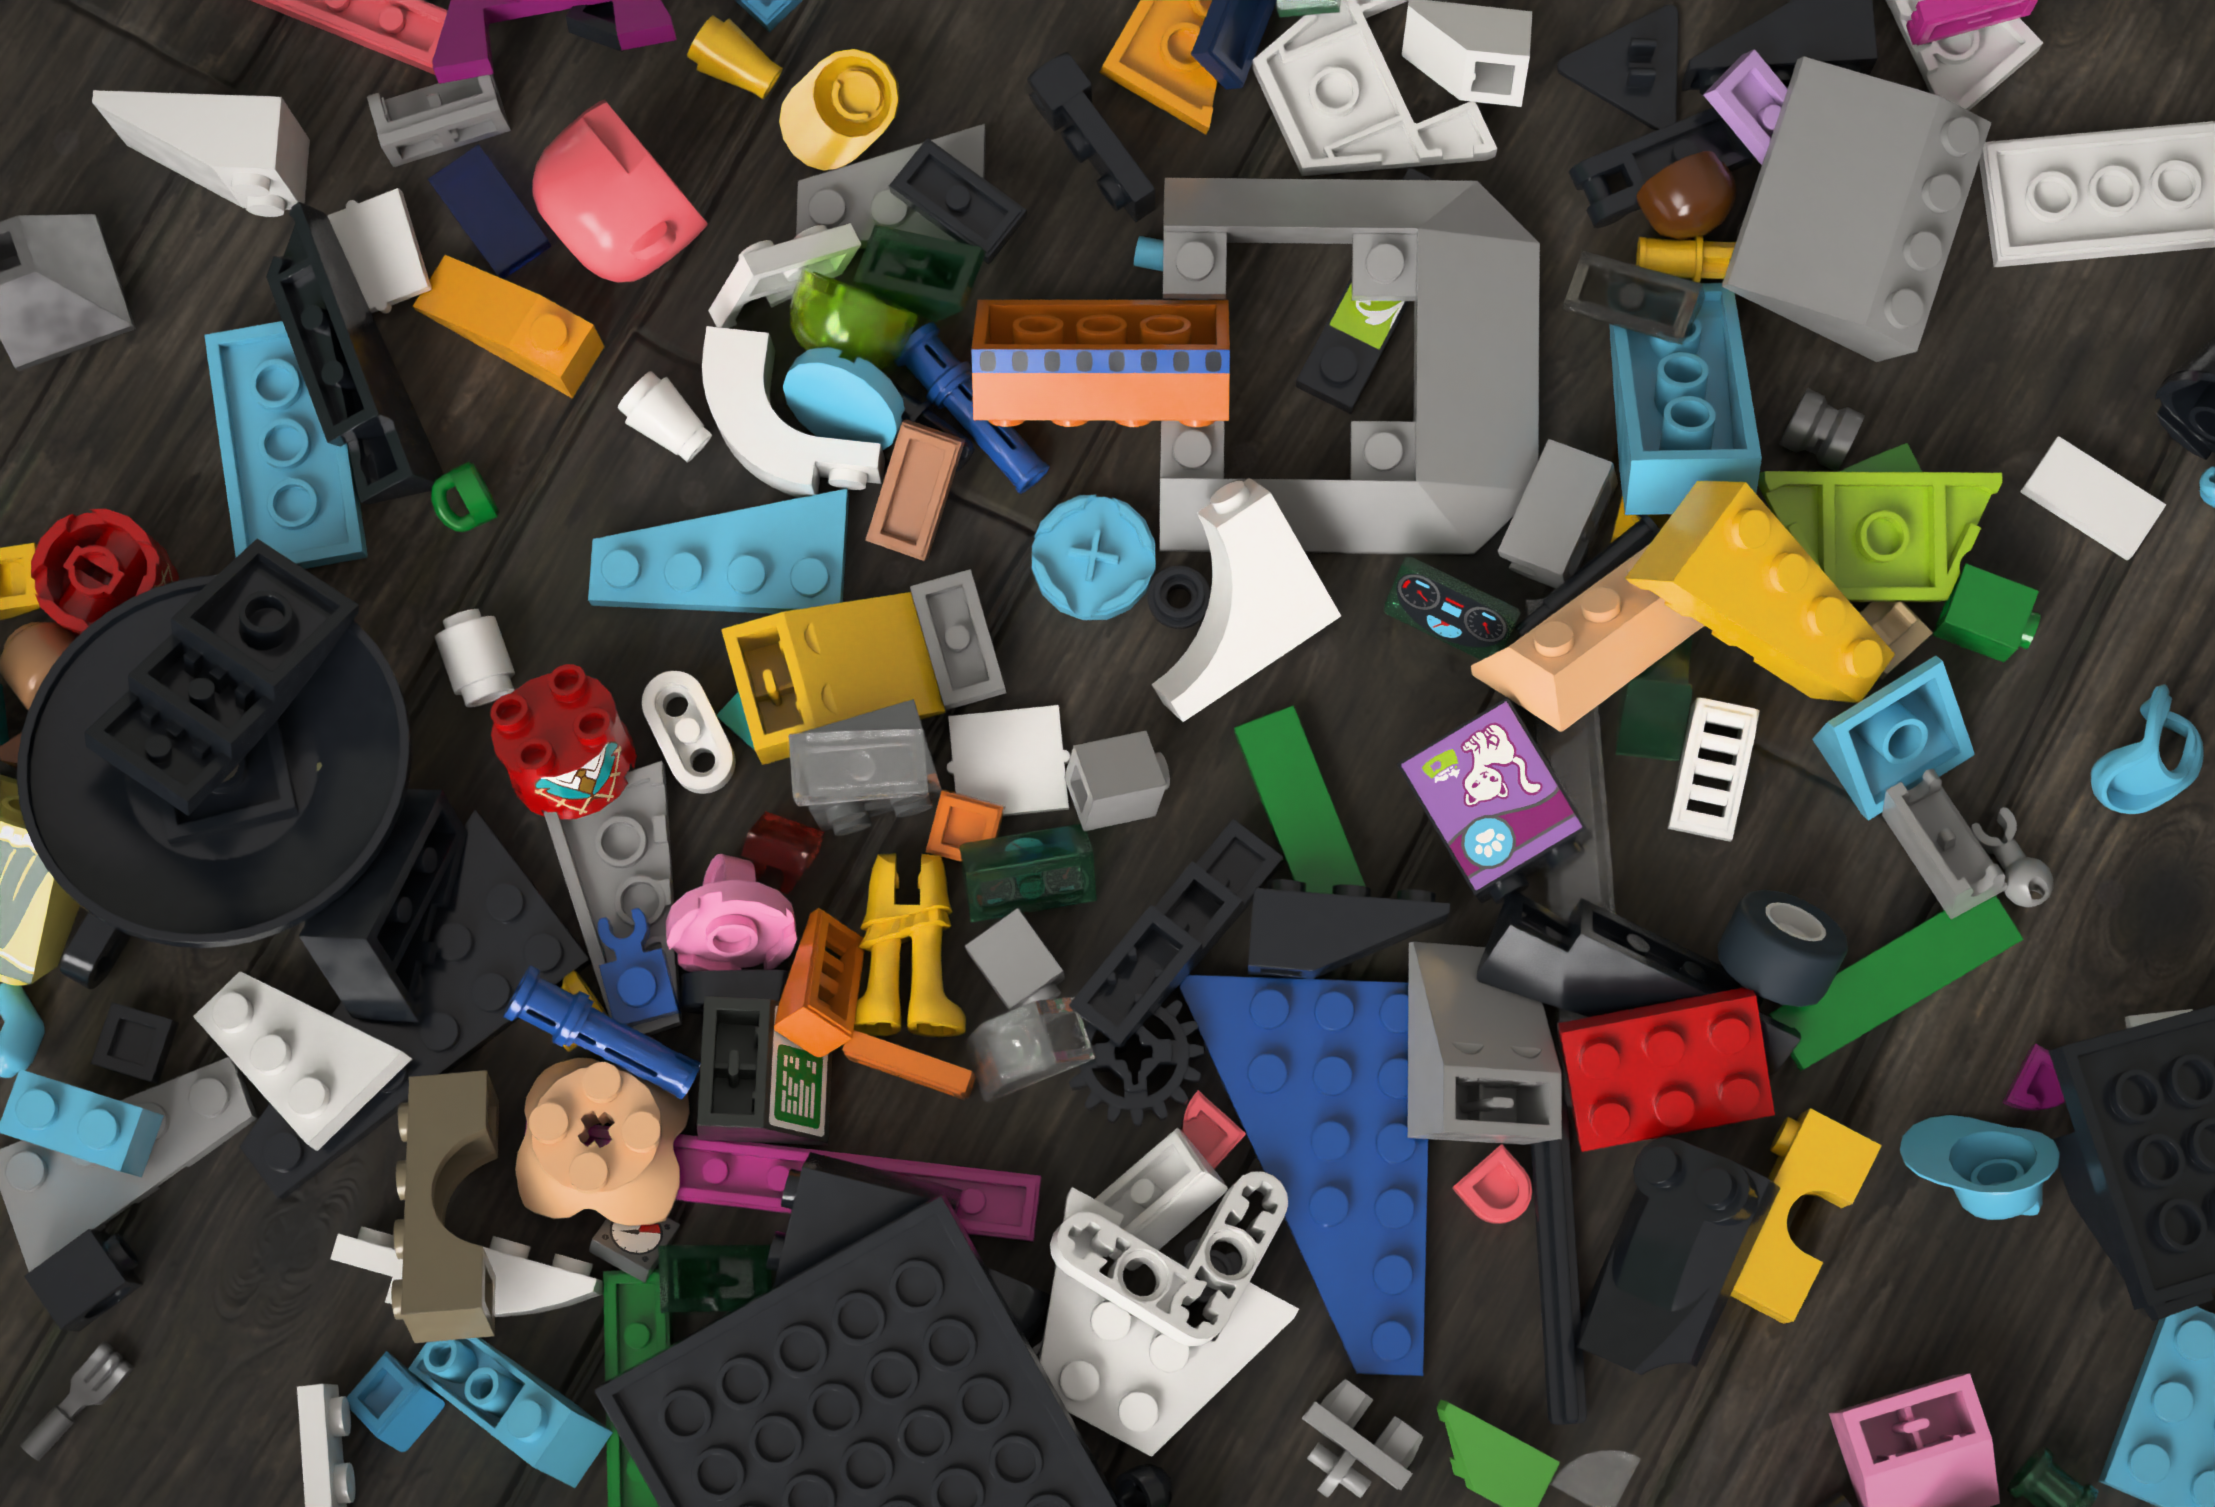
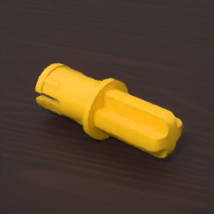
[1636,235,1736,285]

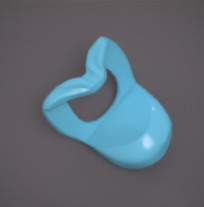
[2090,684,2204,814]

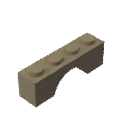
[391,1070,499,1343]

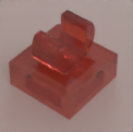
[741,811,825,894]

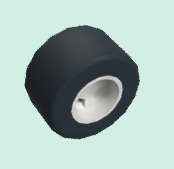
[1718,890,1848,1007]

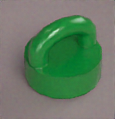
[431,461,500,532]

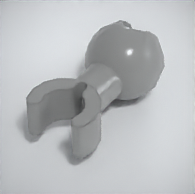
[1971,807,2054,908]

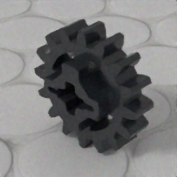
[1063,1000,1204,1127]

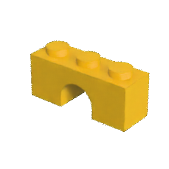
[1730,1108,1882,1324]

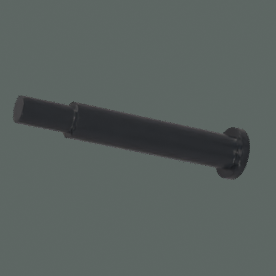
[1514,515,1660,637]

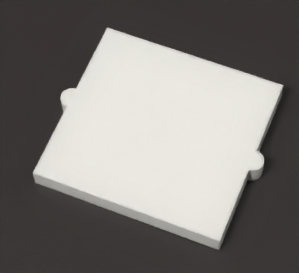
[328,188,432,314]
[947,705,1070,816]

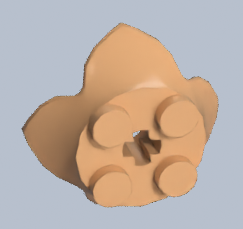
[515,1058,690,1226]

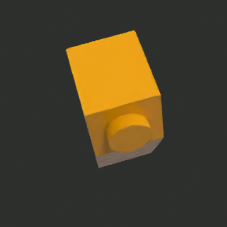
[413,255,605,398]

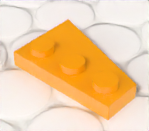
[1099,0,1217,135]

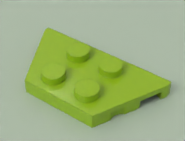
[1758,471,2002,602]

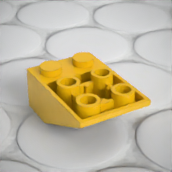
[721,592,946,765]

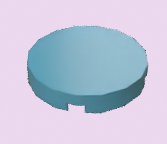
[783,347,905,450]
[1032,495,1156,620]

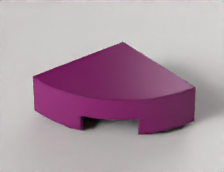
[2002,1044,2065,1111]

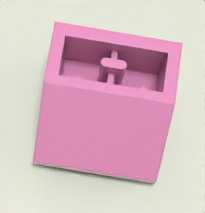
[1829,1373,2000,1507]

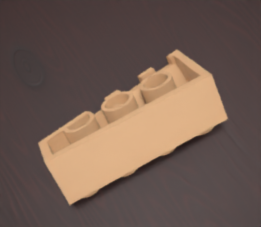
[1471,543,1705,732]

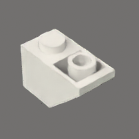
[1402,0,1532,107]

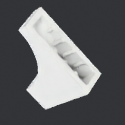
[1152,478,1341,722]

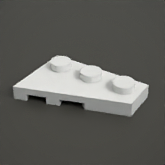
[1886,0,2043,111]
[193,971,412,1151]

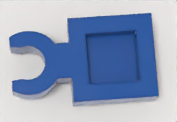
[598,908,681,1027]

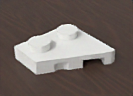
[708,223,862,328]

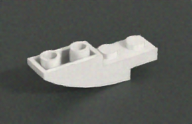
[330,1226,604,1317]

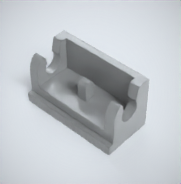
[367,74,511,167]
[1498,439,1618,589]
[1882,769,2008,919]

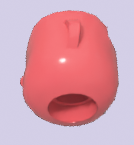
[533,99,708,283]

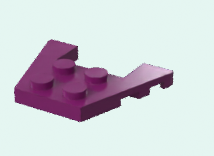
[432,0,677,84]

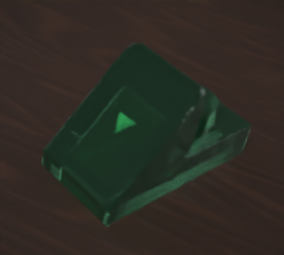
[1615,635,1693,761]

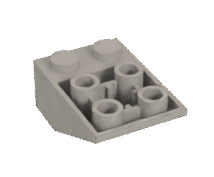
[1408,942,1562,1145]

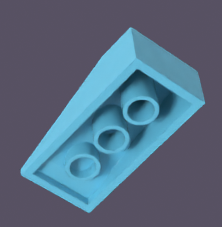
[1607,283,1762,515]

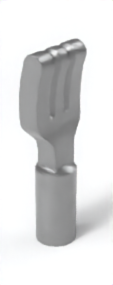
[20,1341,134,1461]

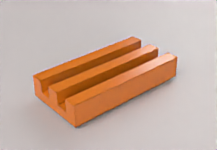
[842,1030,976,1100]

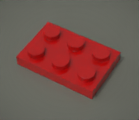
[1557,987,1775,1152]

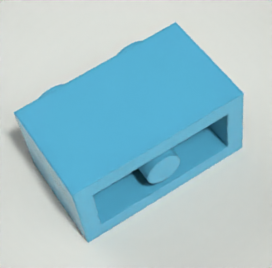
[0,1069,164,1178]

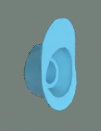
[1900,1115,2060,1220]

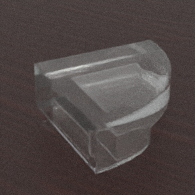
[1549,1450,1641,1507]

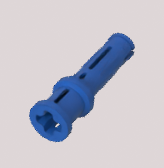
[892,322,1050,494]
[503,965,701,1100]

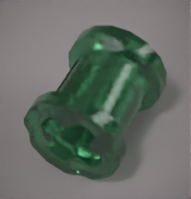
[2007,1446,2099,1507]

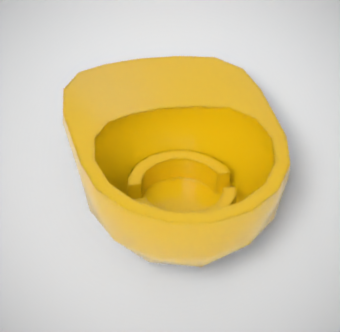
[779,49,899,171]

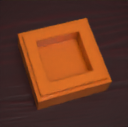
[925,789,1005,866]

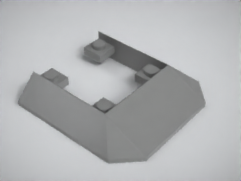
[1160,178,1540,555]

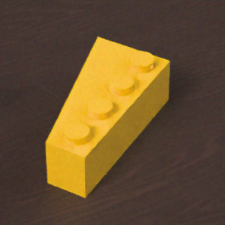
[1625,481,1895,703]

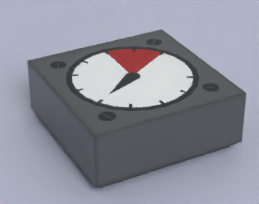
[589,1218,680,1283]

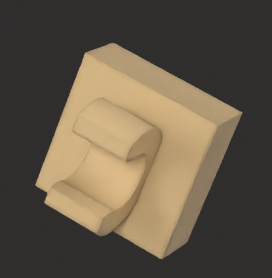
[1860,601,1933,680]

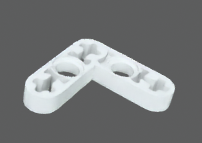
[1050,1171,1288,1346]

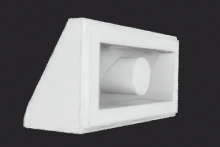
[1095,1127,1228,1271]

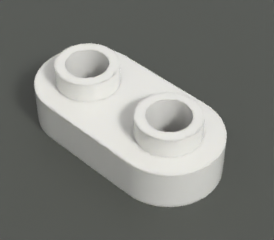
[642,671,736,794]

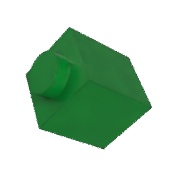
[1932,564,2041,663]

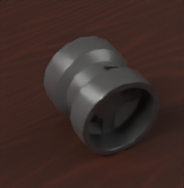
[1779,388,1865,472]

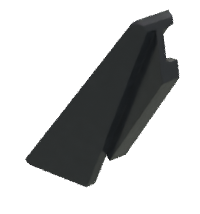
[266,202,444,505]
[1477,891,1801,1075]

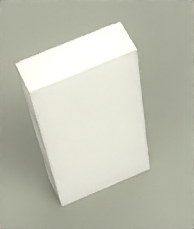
[2020,436,2166,561]

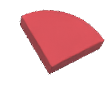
[1181,1090,1246,1170]

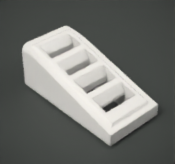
[1668,698,1760,842]

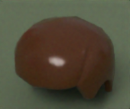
[1636,151,1737,240]

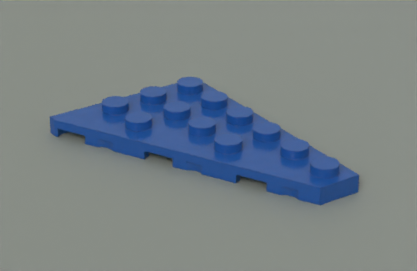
[1180,975,1428,1376]

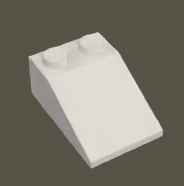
[92,90,310,217]

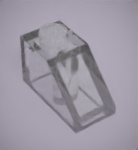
[964,997,1095,1102]

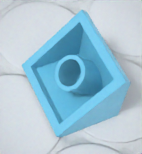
[1812,656,1975,821]

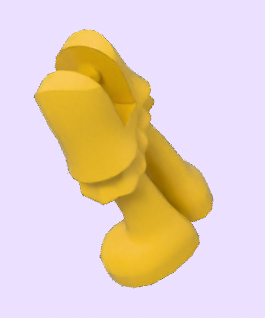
[854,853,966,1037]

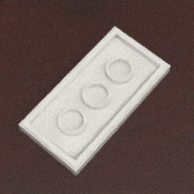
[1979,121,2215,267]

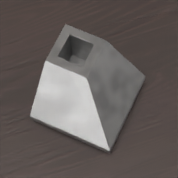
[0,214,136,371]

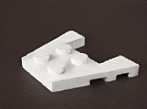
[1252,0,1497,176]
[1039,1187,1299,1457]

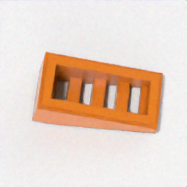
[774,908,865,1057]

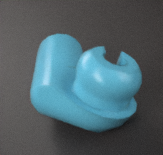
[0,983,45,1078]

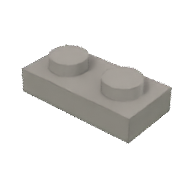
[910,569,1006,710]

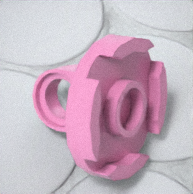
[666,854,797,972]

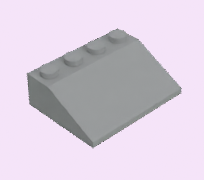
[1722,56,1991,362]

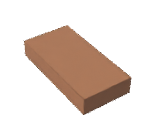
[865,419,965,561]

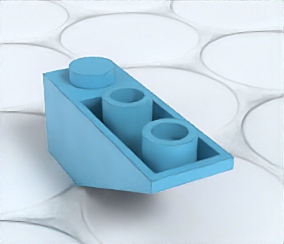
[408,1338,613,1488]

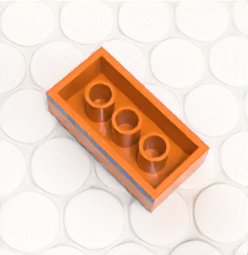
[971,300,1230,427]

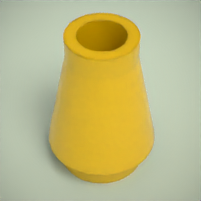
[687,15,783,99]

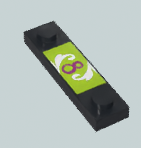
[1296,167,1434,414]

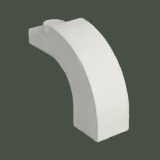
[702,326,885,498]

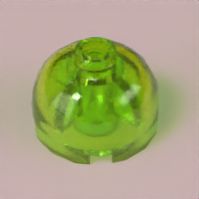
[789,269,920,371]

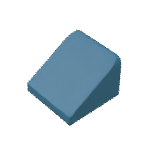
[347,1351,445,1452]

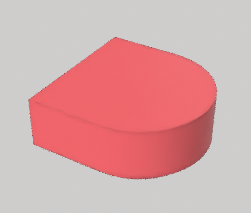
[1452,1144,1532,1224]

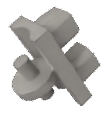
[1302,1379,1423,1498]

